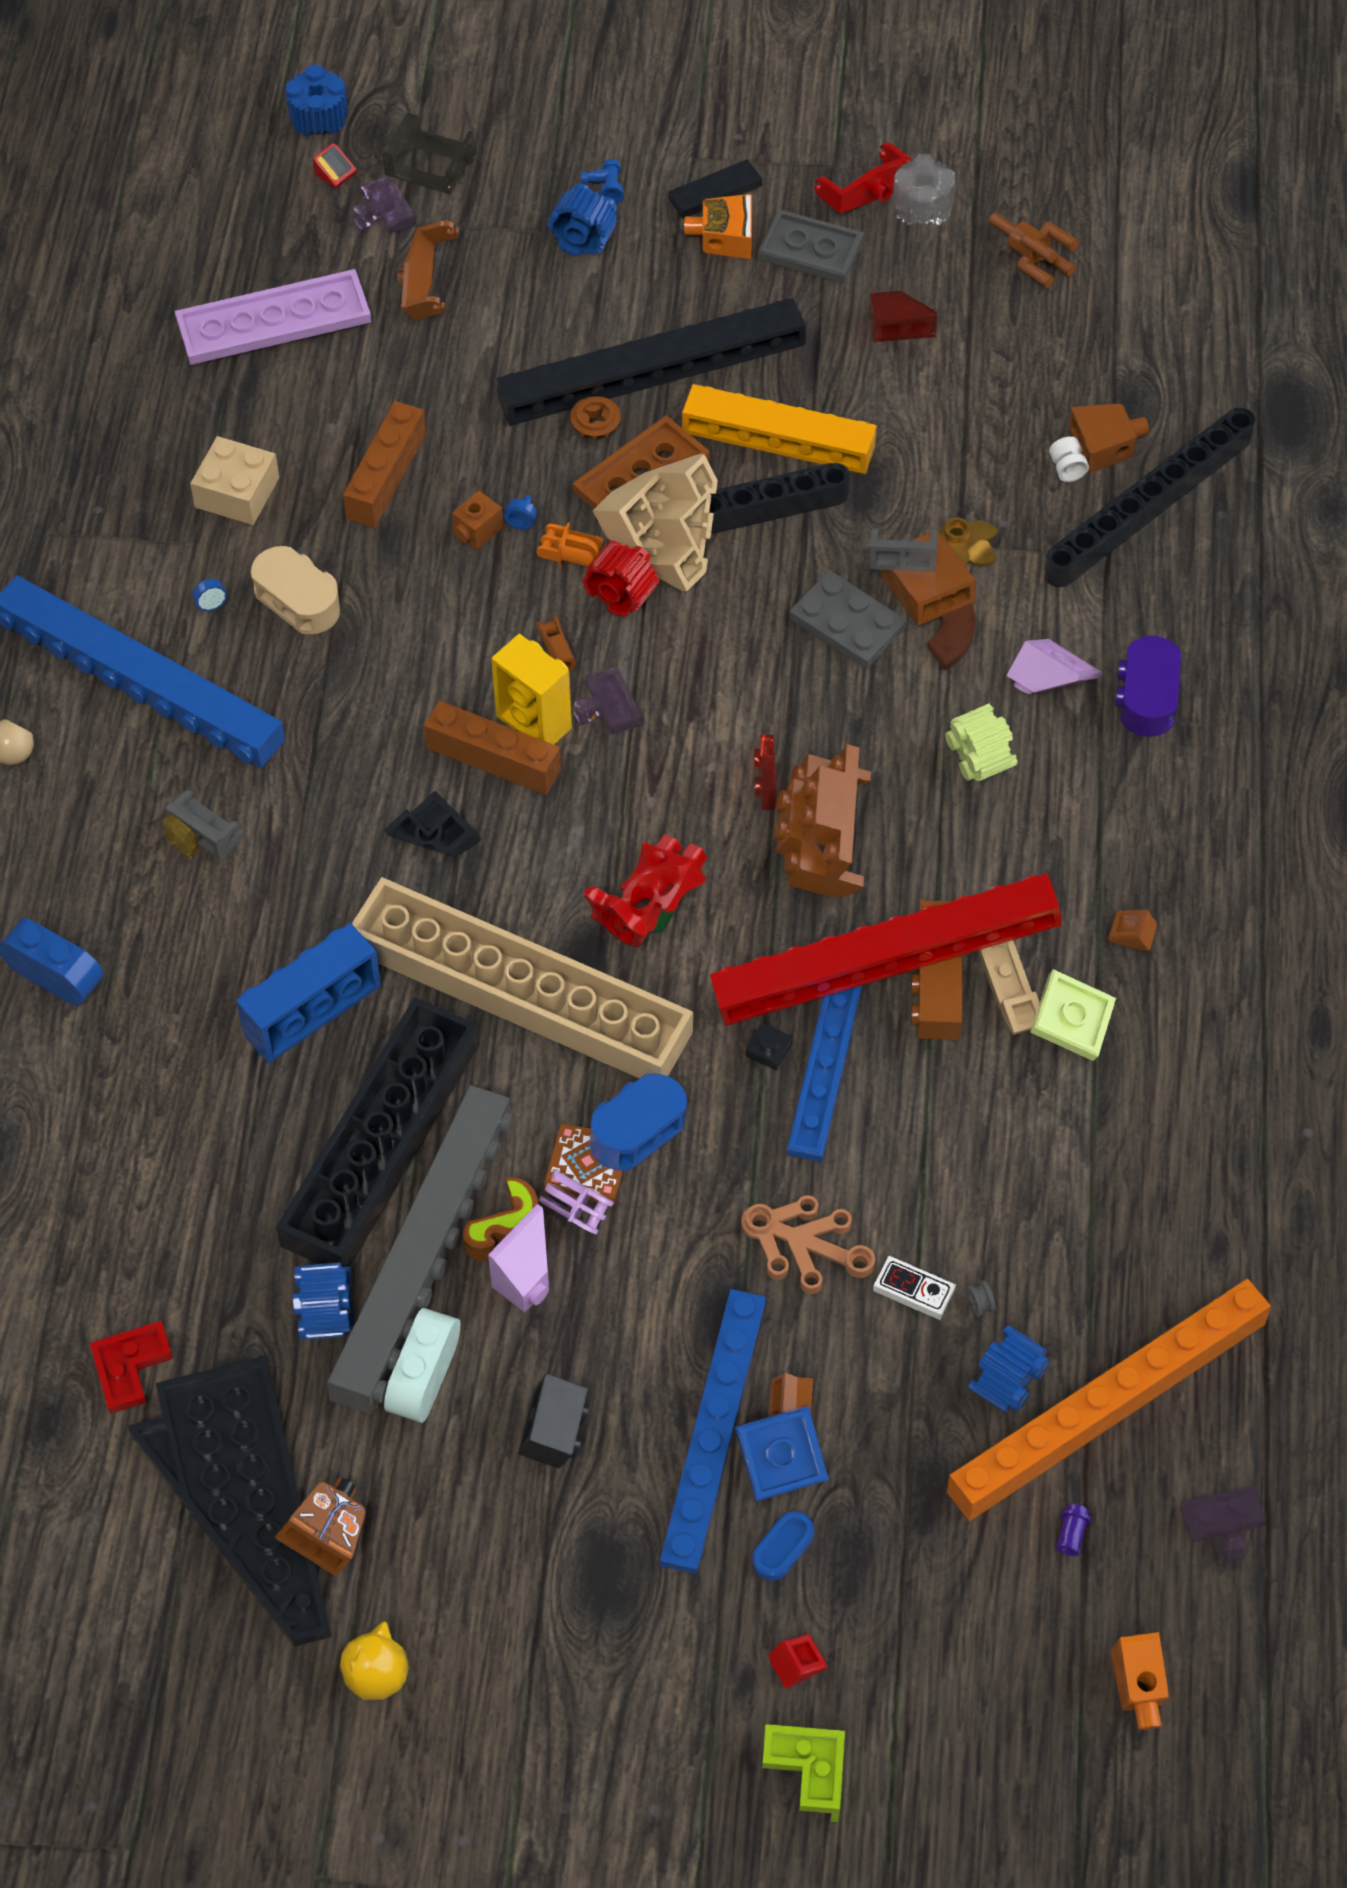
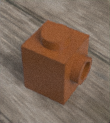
[452,491,504,550]

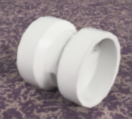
[1049,437,1089,482]

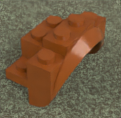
[773,744,871,897]

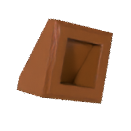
[1108,909,1157,951]

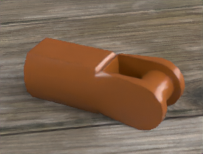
[536,616,576,671]

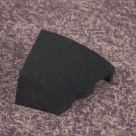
[384,791,482,857]

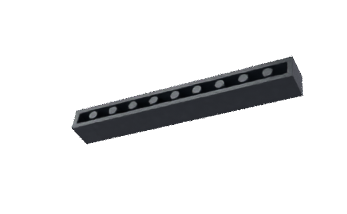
[496,298,806,426]

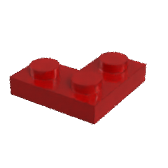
[90,1321,173,1414]

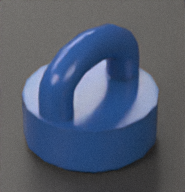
[503,495,537,530]

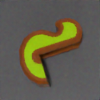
[463,1177,539,1261]

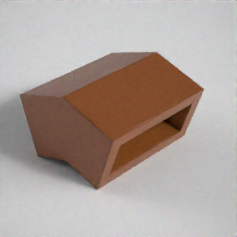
[769,1373,813,1416]

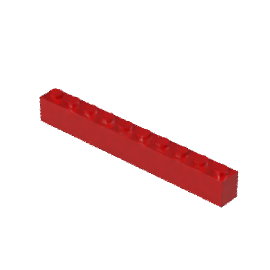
[710,873,1062,1026]

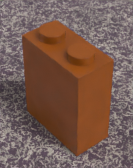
[880,532,976,626]

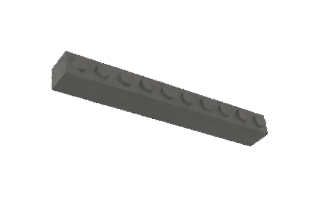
[327,1085,514,1414]

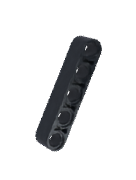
[709,463,850,534]

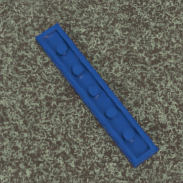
[787,985,863,1162]

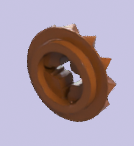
[570,396,621,440]

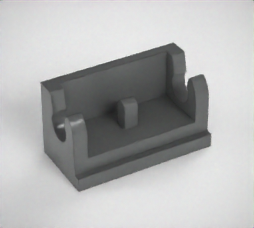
[870,528,938,572]
[165,790,245,861]

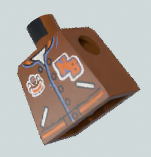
[274,1478,366,1576]

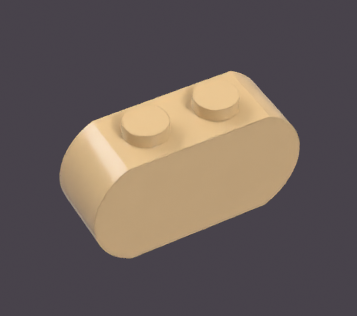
[251,546,340,634]

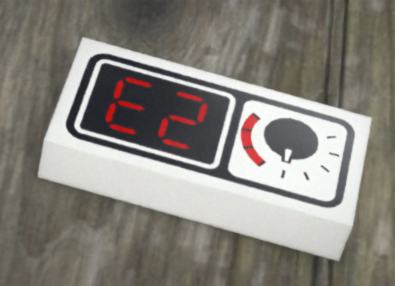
[873,1256,956,1320]

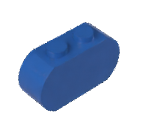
[0,918,104,1006]
[589,1074,687,1171]

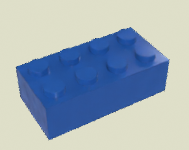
[236,923,381,1064]

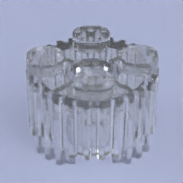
[893,154,955,225]

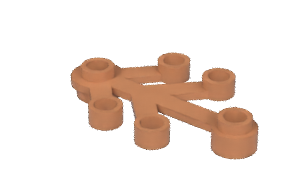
[741,1195,875,1294]

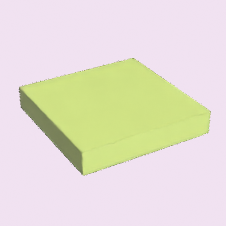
[1030,969,1116,1061]

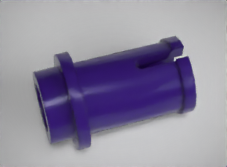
[1055,1504,1091,1556]

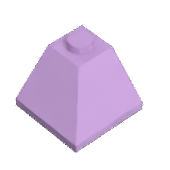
[1006,639,1102,694]
[488,1204,549,1313]

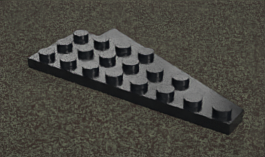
[128,1356,332,1647]

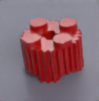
[582,540,660,618]

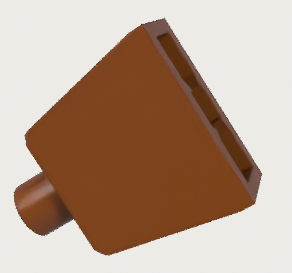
[1068,403,1149,474]

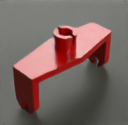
[814,142,912,214]

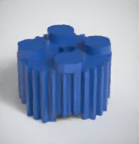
[286,65,348,136]
[547,183,617,257]
[293,1262,355,1340]
[968,1325,1050,1413]

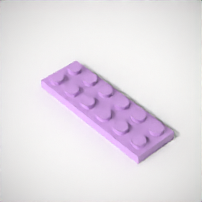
[175,269,372,365]

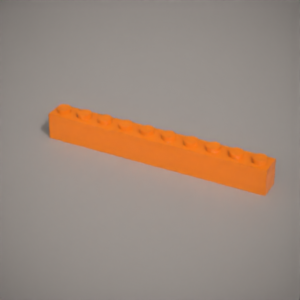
[947,1278,1271,1522]

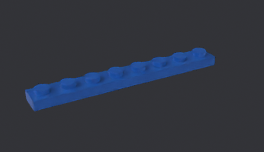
[660,1289,766,1575]

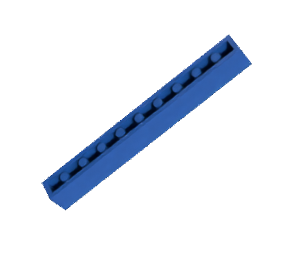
[0,575,285,768]

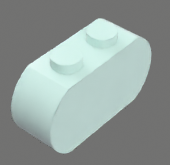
[384,1308,461,1423]

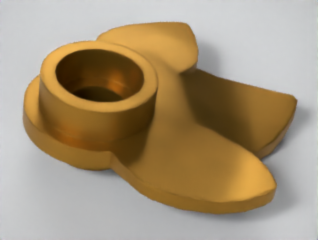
[940,517,998,566]

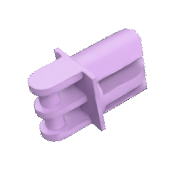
[538,1170,614,1235]

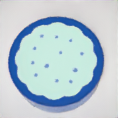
[192,579,227,611]

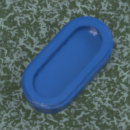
[752,1511,814,1581]

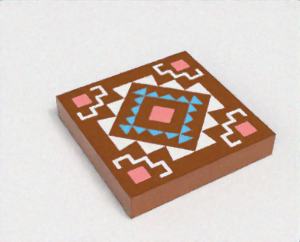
[544,1123,623,1205]

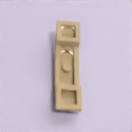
[978,940,1040,1035]

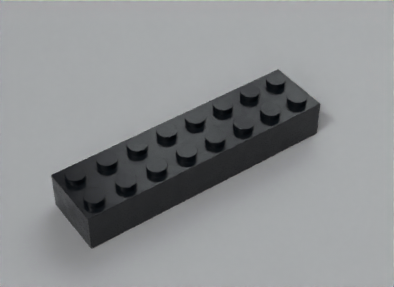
[276,997,479,1267]

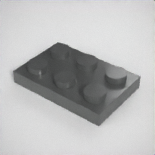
[789,570,907,669]

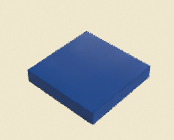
[735,1406,829,1501]

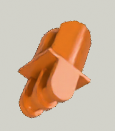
[536,522,604,567]

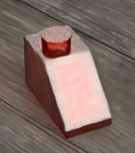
[869,291,937,343]

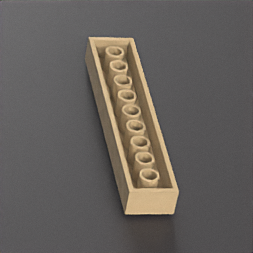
[352,877,693,1078]

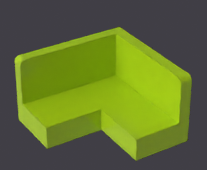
[762,1724,845,1822]

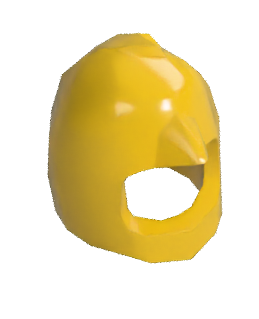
[340,1621,409,1700]

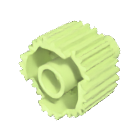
[945,703,1018,781]

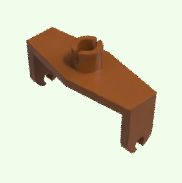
[397,221,459,320]

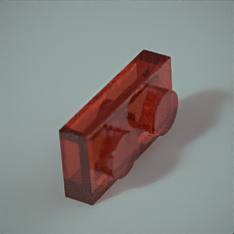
[753,735,776,810]

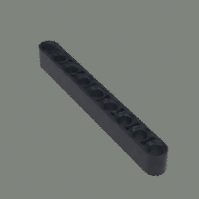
[1044,407,1255,588]

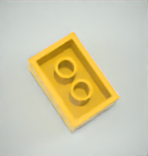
[491,633,572,745]

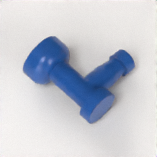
[581,159,624,204]

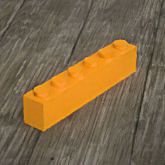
[682,384,877,474]

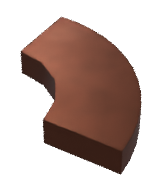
[927,603,976,671]

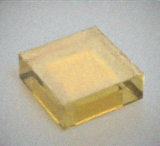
[162,814,198,859]

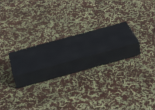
[668,159,762,219]

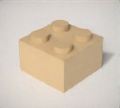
[190,436,280,525]

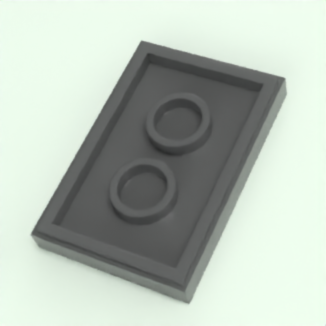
[758,209,865,283]

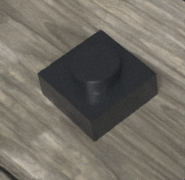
[745,1023,793,1071]

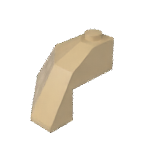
[593,454,718,592]

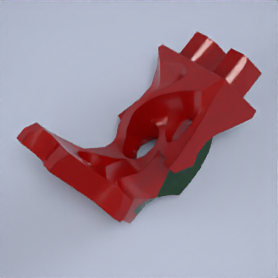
[583,834,707,948]

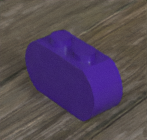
[1115,636,1181,737]

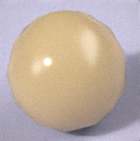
[0,719,34,766]

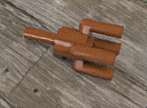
[989,212,1079,288]

